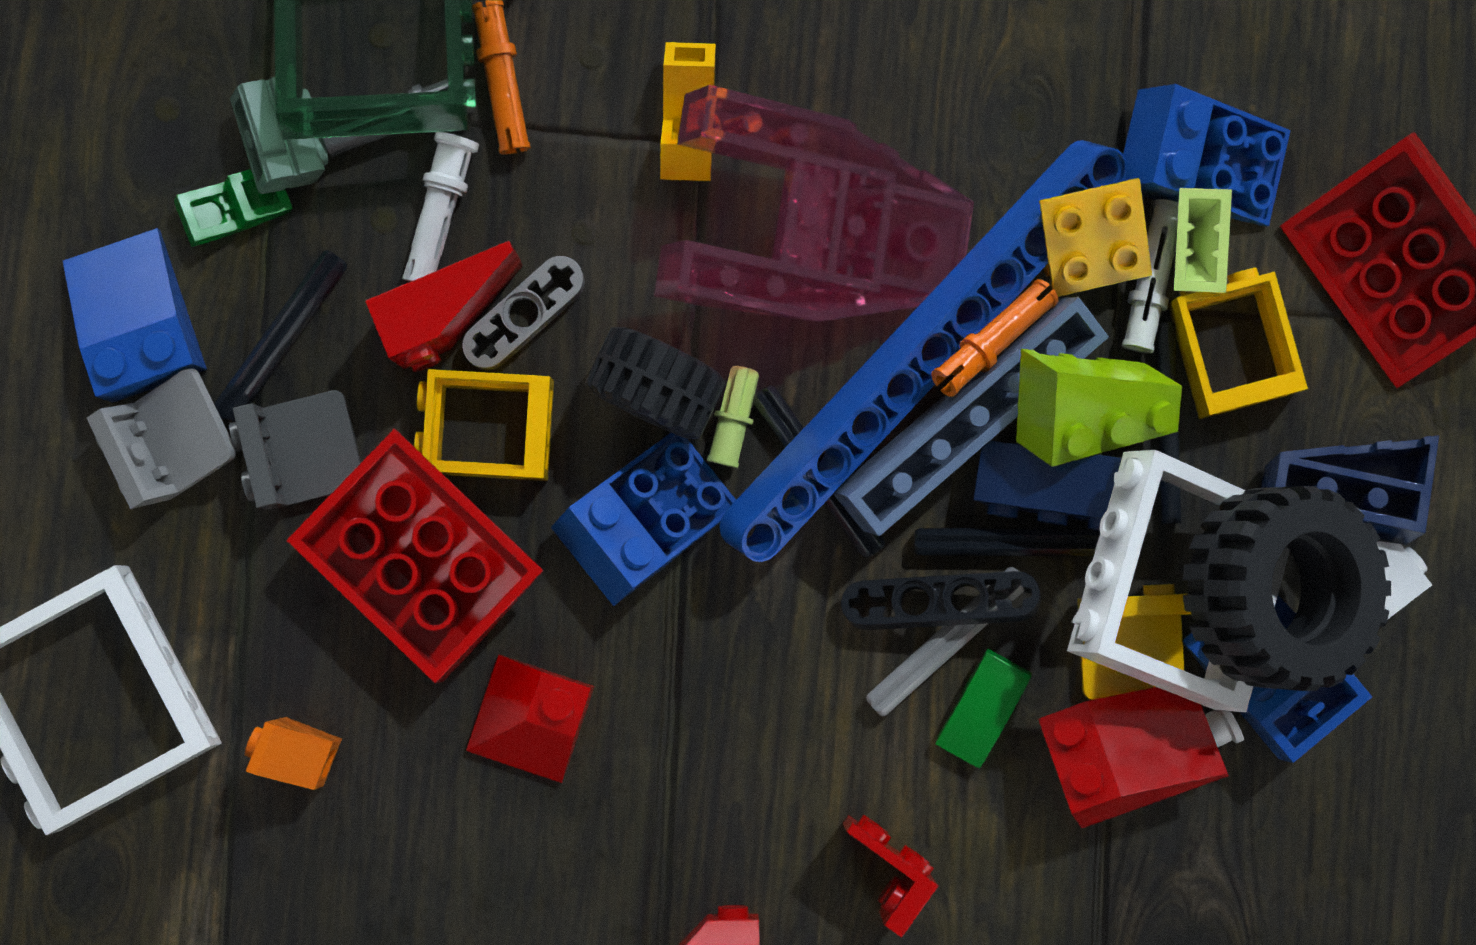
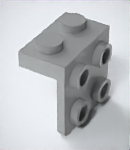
[87,369,236,509]

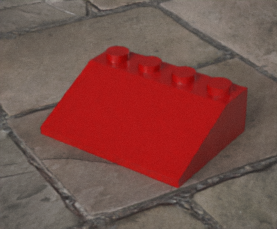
[1280,132,1476,388]
[286,428,544,683]

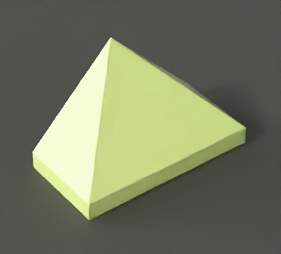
[1174,188,1232,293]

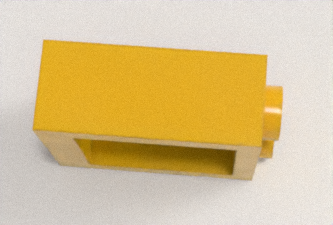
[1168,268,1308,419]
[414,369,554,481]

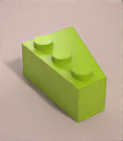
[1016,349,1182,467]

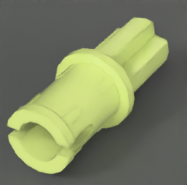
[707,366,759,468]

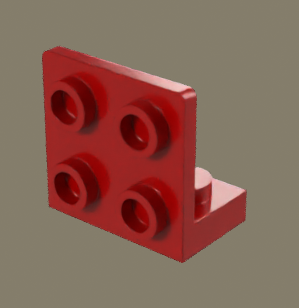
[843,814,938,938]

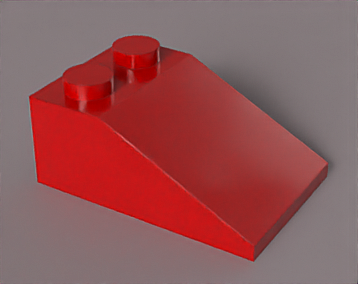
[365,241,523,372]
[1038,687,1229,828]

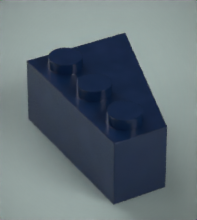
[1261,435,1439,545]
[973,441,1122,531]

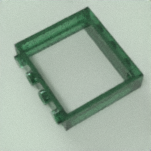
[274,0,477,140]

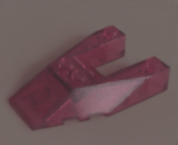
[654,85,974,322]

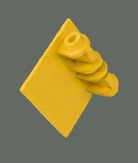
[1039,178,1152,297]

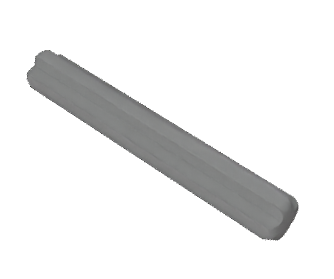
[866,567,1024,716]

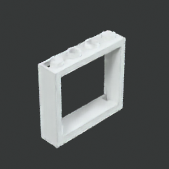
[1067,450,1290,712]
[0,565,222,835]

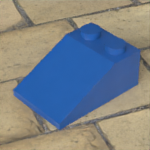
[63,228,207,403]

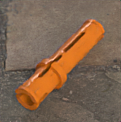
[471,0,531,155]
[931,279,1059,397]

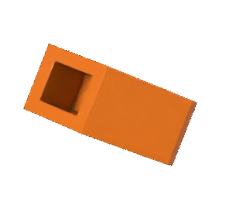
[244,717,342,790]

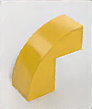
[660,42,716,181]

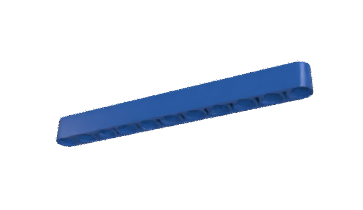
[720,140,1127,562]

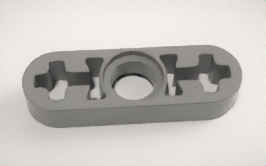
[463,256,585,370]

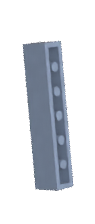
[833,297,1109,536]

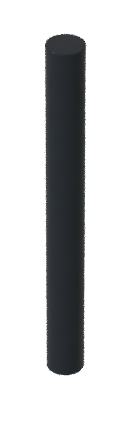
[1155,322,1182,524]

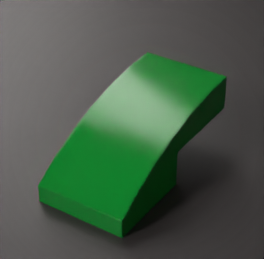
[174,169,293,247]
[935,648,1032,769]

